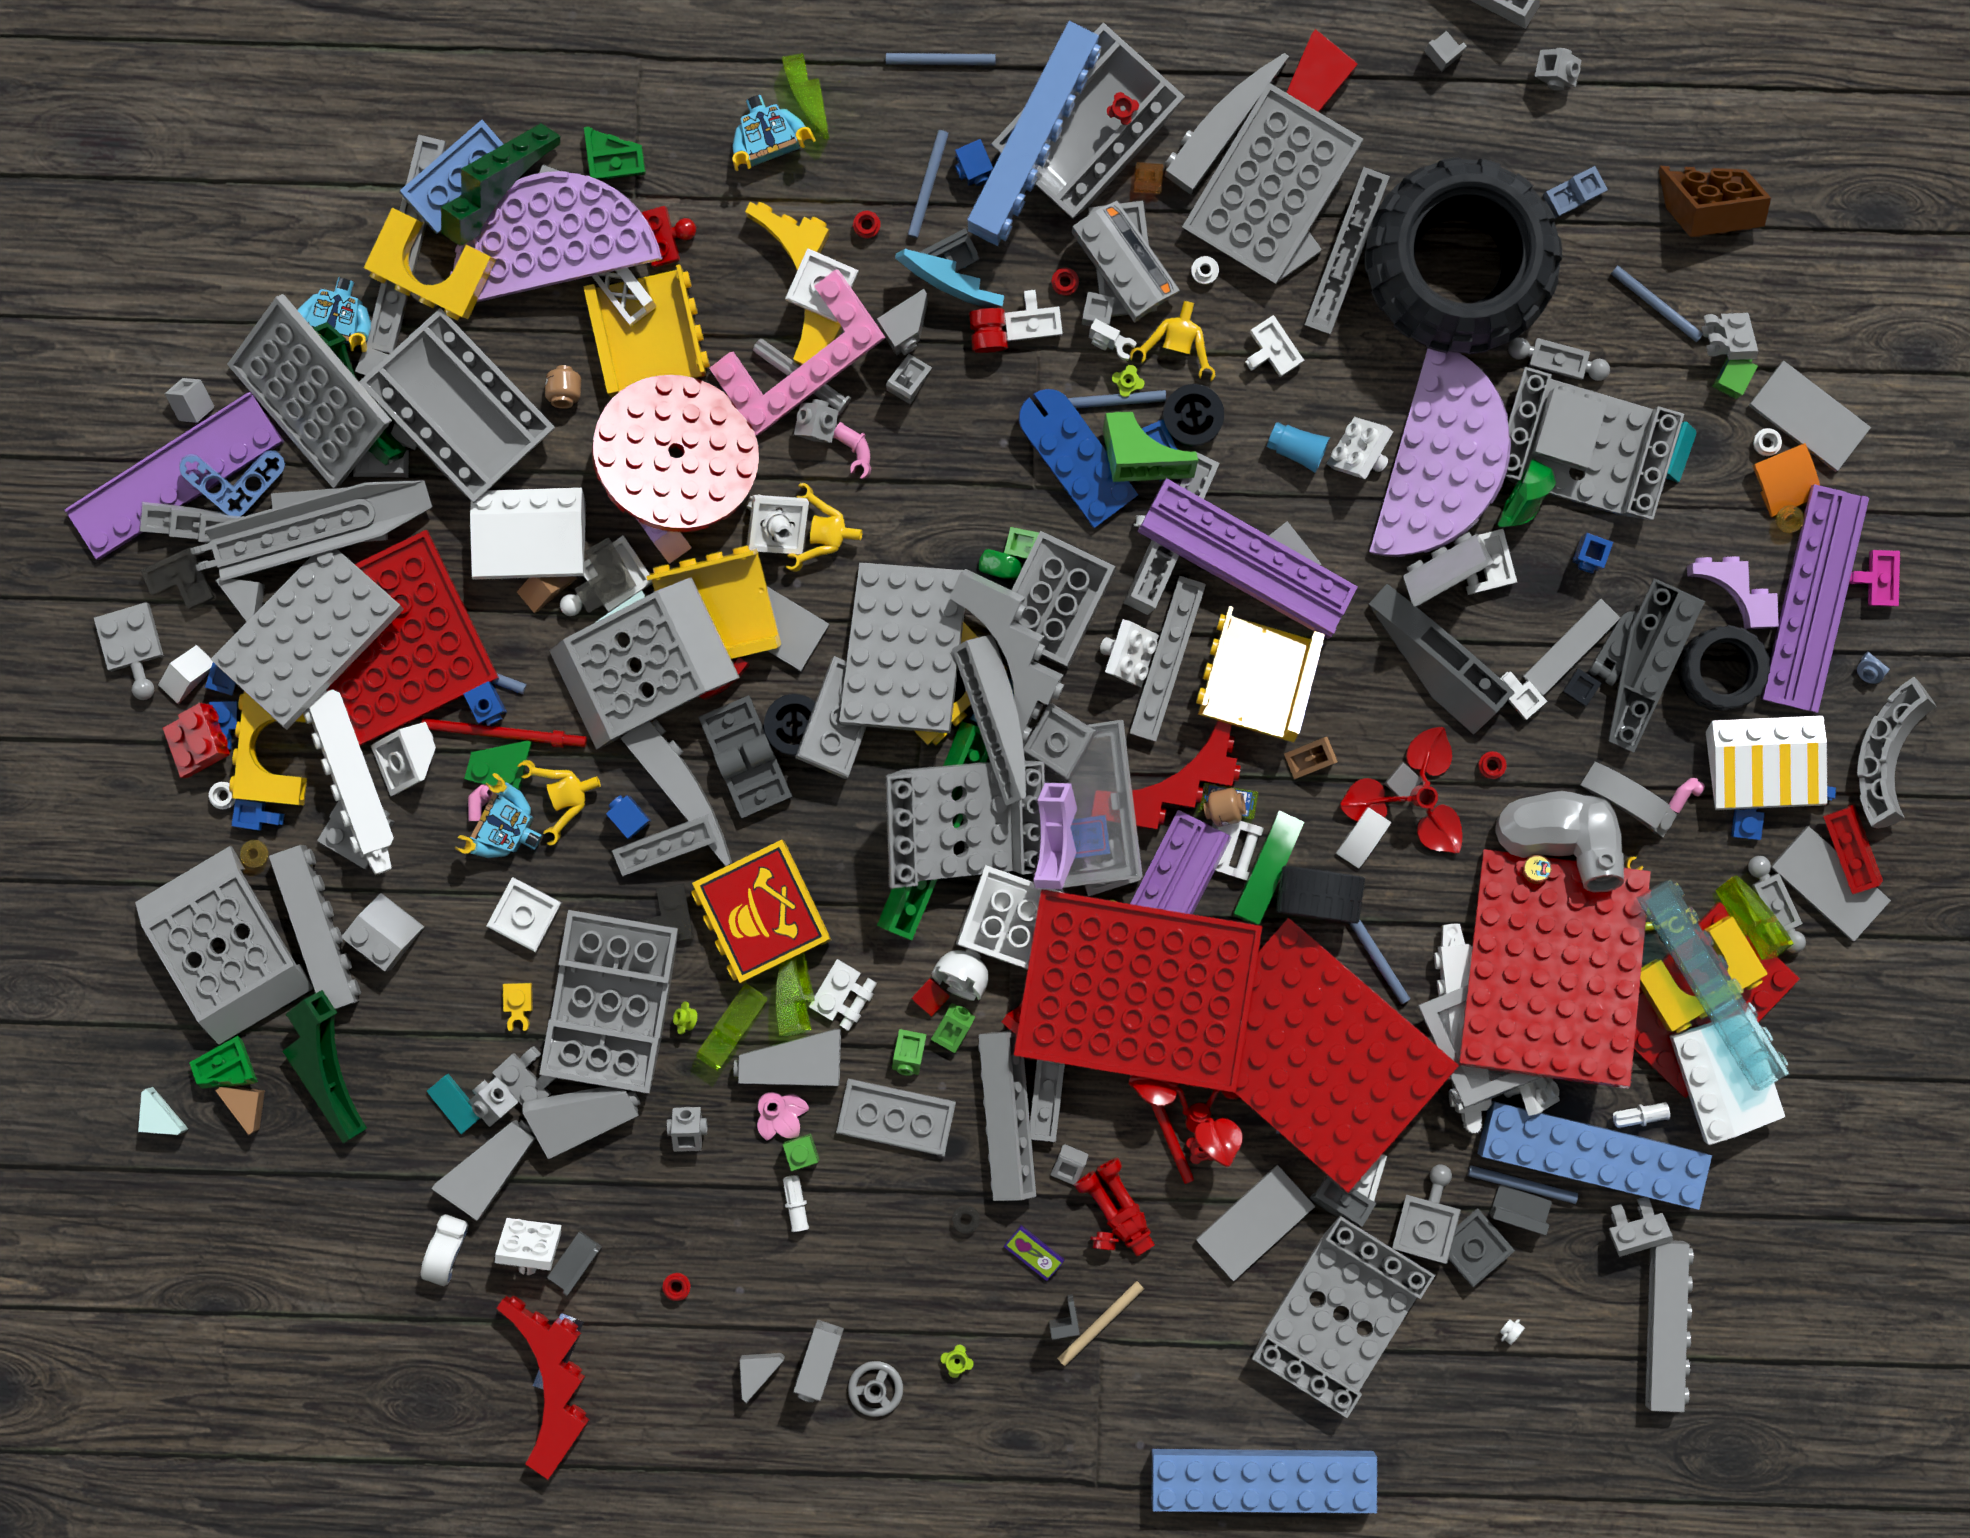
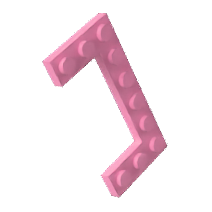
[709,270,886,435]

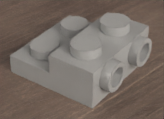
[317,800,395,869]

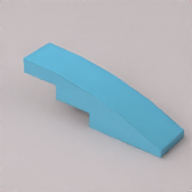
[895,249,1004,308]

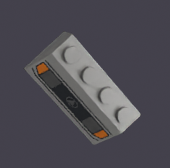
[1072,201,1180,323]

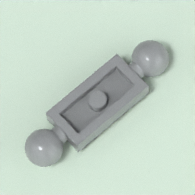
[1508,337,1610,381]
[1748,856,1806,953]

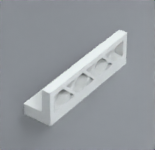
[592,268,657,326]

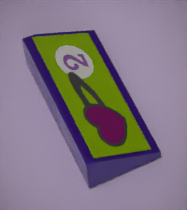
[1004,1225,1064,1281]

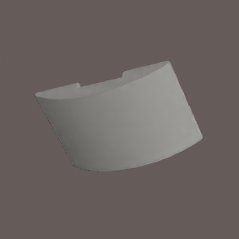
[539,910,678,1093]

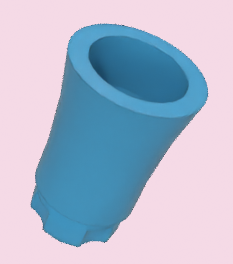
[1267,422,1330,473]

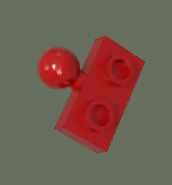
[641,206,696,267]

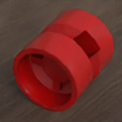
[969,308,1008,353]

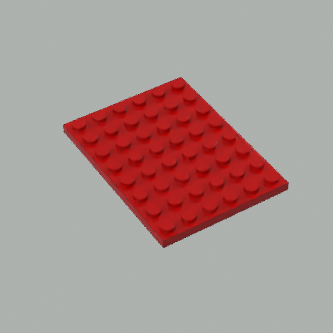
[1459,849,1651,1089]
[1014,889,1262,1093]
[1234,918,1459,1193]

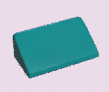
[1666,421,1696,482]
[427,1074,481,1134]

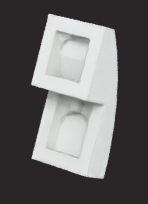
[1336,807,1391,869]

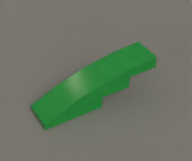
[1233,811,1304,925]

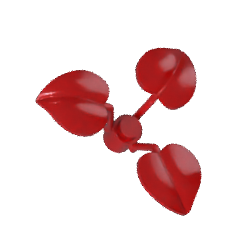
[1340,727,1462,853]
[1128,1075,1242,1168]

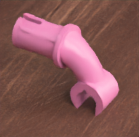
[833,422,871,479]

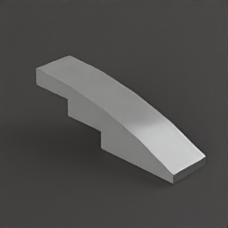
[139,502,245,543]

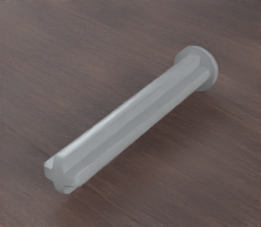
[753,339,851,416]

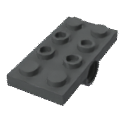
[698,695,793,818]

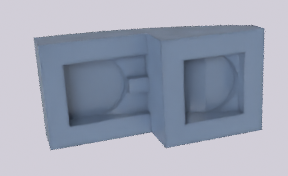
[1542,166,1608,219]

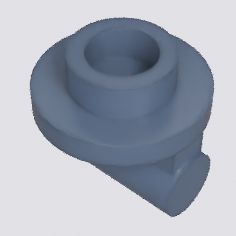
[1857,652,1890,684]

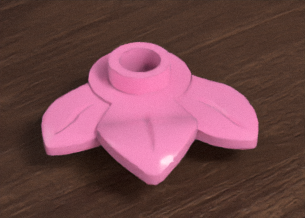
[757,1092,809,1140]

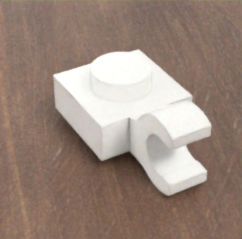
[1500,672,1547,720]

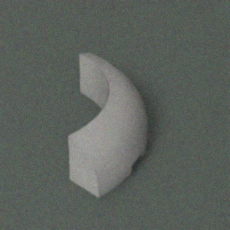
[1857,677,1937,828]

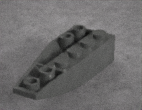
[1608,578,1705,752]
[1368,584,1515,735]

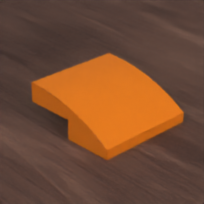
[1752,443,1820,517]

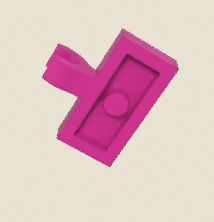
[1849,550,1900,607]

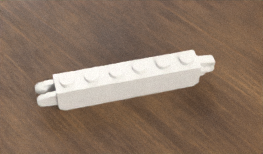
[303,690,393,875]
[1434,924,1492,1133]

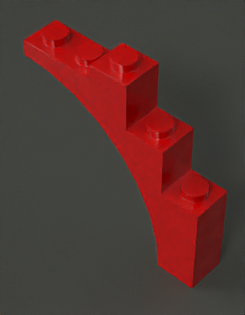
[1091,720,1241,829]
[496,1296,589,1479]

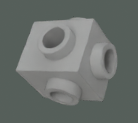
[1535,48,1582,90]
[794,399,839,443]
[468,1077,518,1127]
[667,1107,707,1151]

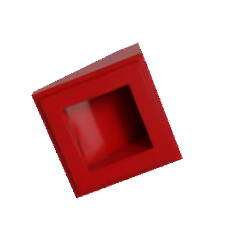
[911,978,950,1017]

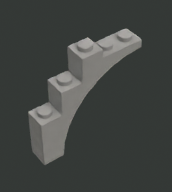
[949,569,1064,744]

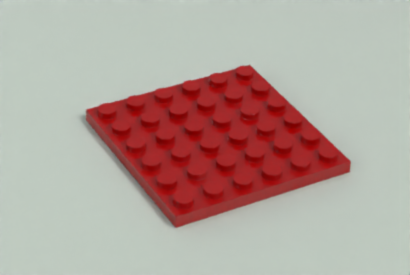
[326,530,499,746]

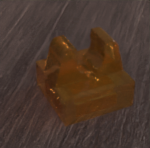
[1134,162,1163,194]

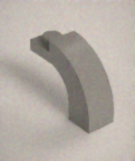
[1581,762,1677,837]

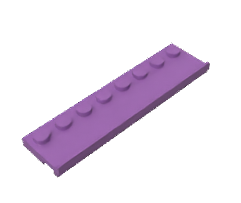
[64,392,284,560]
[1138,478,1358,639]
[1761,484,1869,713]
[1130,810,1231,914]

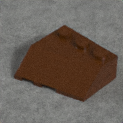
[1659,166,1771,237]

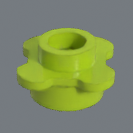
[1112,365,1144,397]
[673,1001,697,1034]
[941,1345,973,1378]

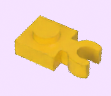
[503,983,533,1031]

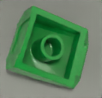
[1498,458,1556,527]

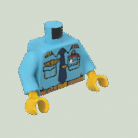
[732,95,816,171]
[298,277,371,352]
[455,773,542,858]

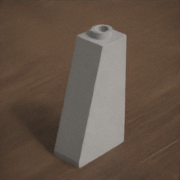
[734,1029,841,1086]
[523,1086,640,1159]
[432,1120,536,1220]

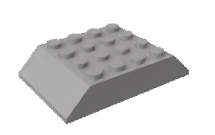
[991,22,1185,219]
[359,308,555,503]

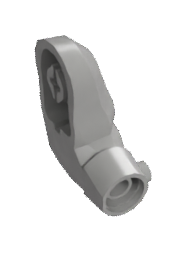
[1495,791,1624,892]

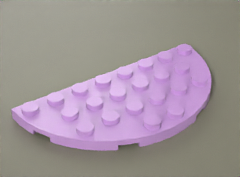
[450,171,662,302]
[1370,348,1511,557]

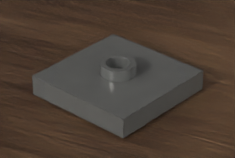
[1449,1208,1515,1287]

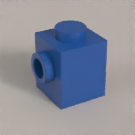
[955,139,994,186]
[1572,533,1613,573]
[464,681,507,726]
[606,795,651,839]

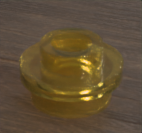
[1776,505,1804,533]
[240,840,269,868]

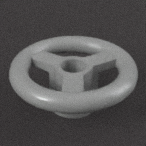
[848,1361,903,1417]

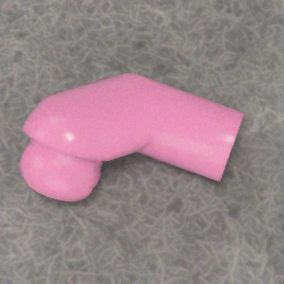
[1669,778,1705,813]
[468,784,493,821]

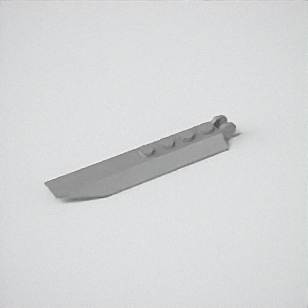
[190,480,432,581]

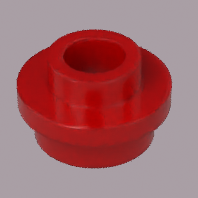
[853,211,881,239]
[1051,268,1079,296]
[1478,751,1506,779]
[663,1273,691,1301]

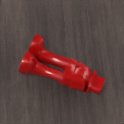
[1074,1157,1155,1256]

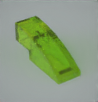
[782,53,829,139]
[1715,875,1794,960]
[776,952,815,1036]
[696,983,768,1071]

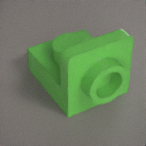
[1004,527,1039,559]
[931,1003,975,1053]
[892,1029,927,1076]

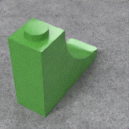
[1102,412,1198,482]

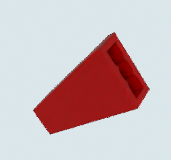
[1286,29,1358,113]

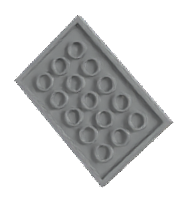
[1182,83,1364,284]
[227,294,392,489]
[210,549,404,730]
[839,563,965,733]

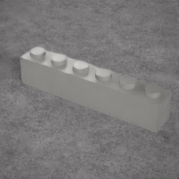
[269,845,361,1009]
[978,1031,1036,1201]
[1645,1241,1693,1412]

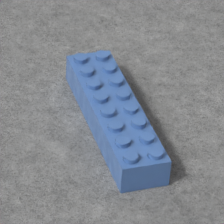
[967,21,1101,246]
[1477,1100,1712,1210]
[1151,1449,1377,1513]

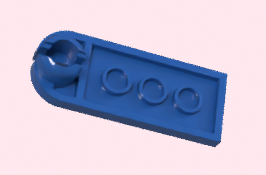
[1019,389,1138,528]

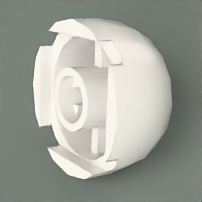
[932,949,988,1001]

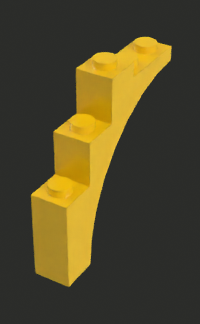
[745,202,843,366]

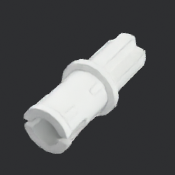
[1613,1102,1670,1128]
[783,1175,809,1232]

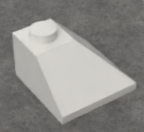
[371,722,436,796]

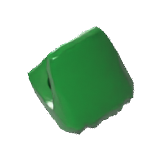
[979,549,1024,580]

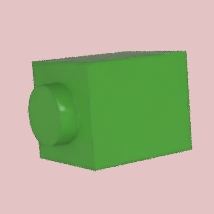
[1712,357,1758,399]
[783,1133,820,1171]

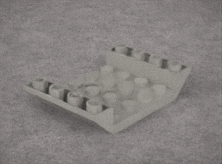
[1504,367,1684,520]
[549,578,740,749]
[886,761,1045,888]
[135,846,314,1045]
[1252,1216,1435,1418]

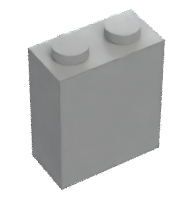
[1530,386,1608,471]
[794,1320,844,1402]

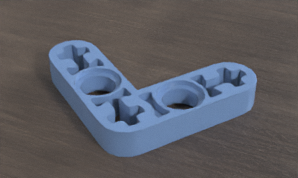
[179,450,285,516]

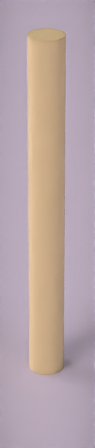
[1058,1281,1144,1366]

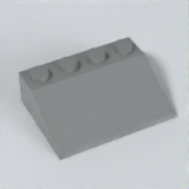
[1011,531,1116,669]

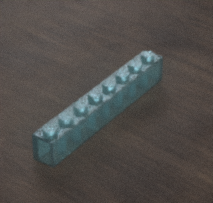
[1636,879,1789,1091]

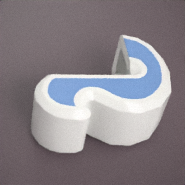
[421,1214,468,1286]

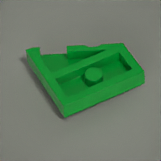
[584,127,646,180]
[464,741,533,791]
[189,1036,258,1089]

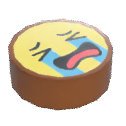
[1523,855,1552,884]

